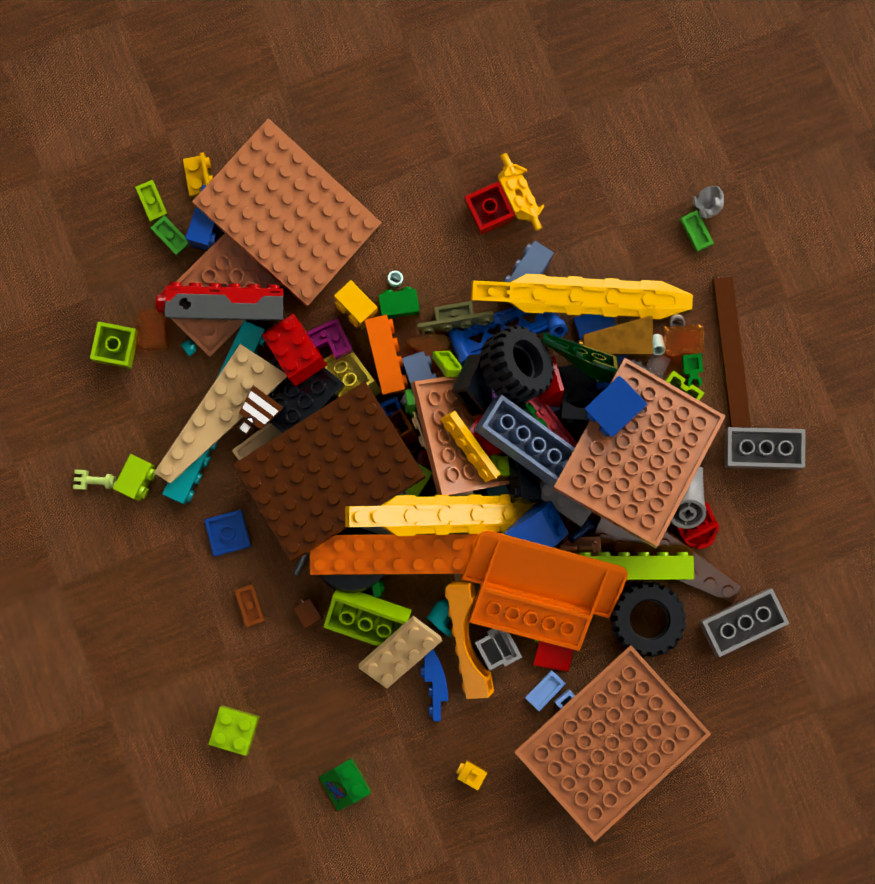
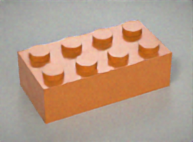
[365,314,408,399]

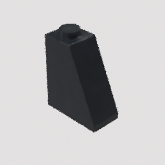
[452,354,491,416]

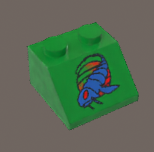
[319,757,372,811]

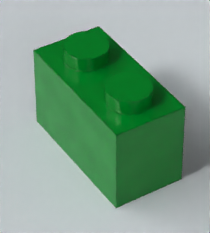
[378,287,420,319]

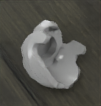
[693,186,724,219]

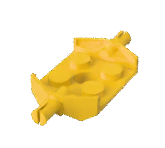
[498,153,544,231]

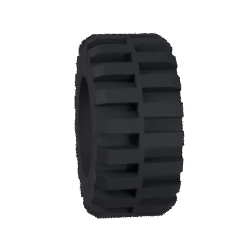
[480,326,554,404]
[610,582,687,657]

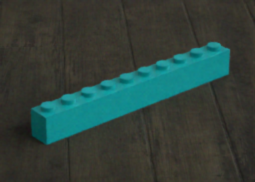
[163,320,266,505]

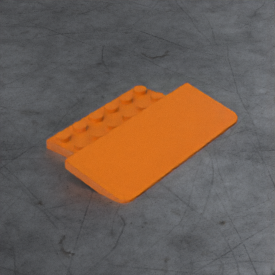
[461,530,628,651]

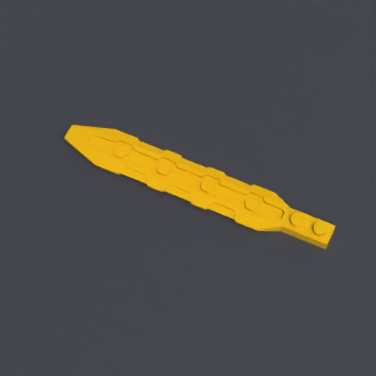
[471,274,693,319]
[345,494,539,536]

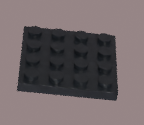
[267,357,345,433]

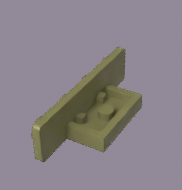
[417,301,494,335]

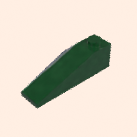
[542,332,618,383]

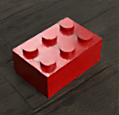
[262,314,327,386]

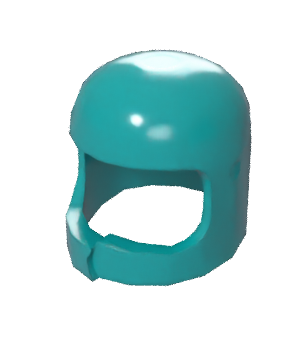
[427,599,452,637]

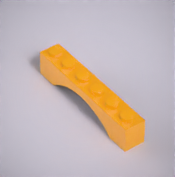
[445,580,494,699]

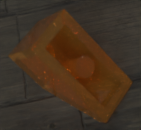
[406,333,451,363]

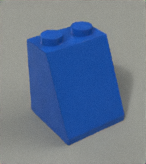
[585,376,649,437]

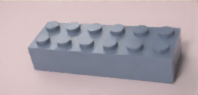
[474,395,574,497]

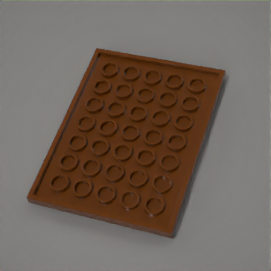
[233,381,426,562]

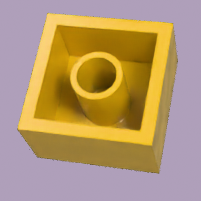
[334,280,379,329]

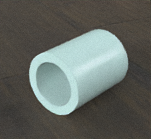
[653,334,665,355]

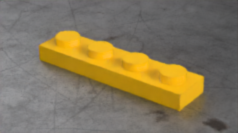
[440,411,501,482]

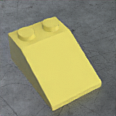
[324,352,382,397]

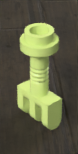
[73,470,116,490]

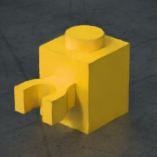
[456,760,487,790]

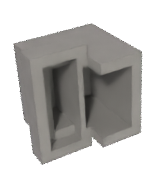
[474,629,522,671]

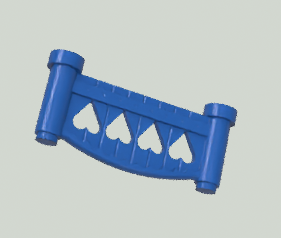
[448,307,568,367]

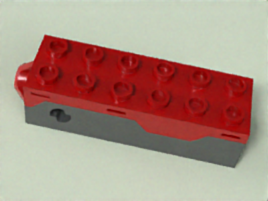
[156,282,283,321]

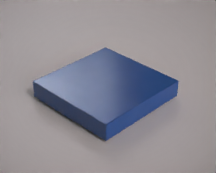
[204,510,251,557]

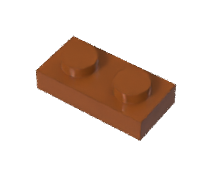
[234,584,265,627]

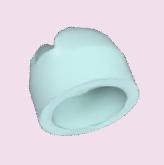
[387,271,403,287]

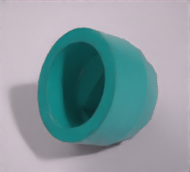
[180,340,197,357]

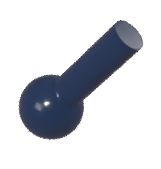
[568,518,597,543]

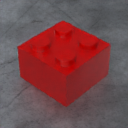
[464,181,515,235]

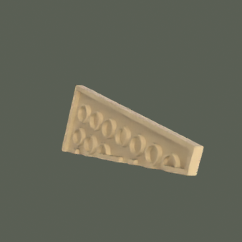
[154,344,287,483]

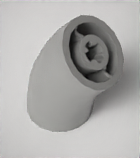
[671,467,706,529]

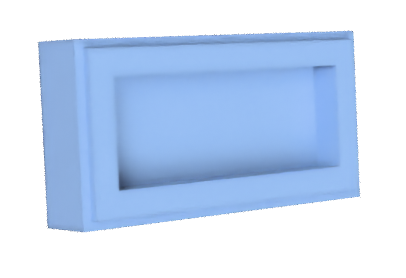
[525,670,566,711]

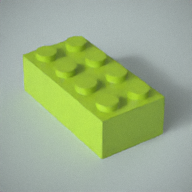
[324,590,412,646]

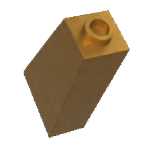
[578,316,653,357]

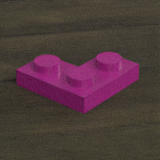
[307,318,353,360]

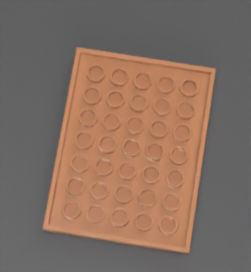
[192,118,382,307]
[552,358,725,548]
[514,645,711,842]

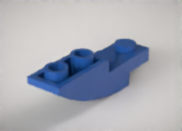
[421,649,448,721]

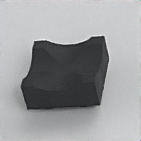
[558,364,598,407]
[559,403,590,428]

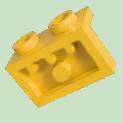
[183,152,213,197]

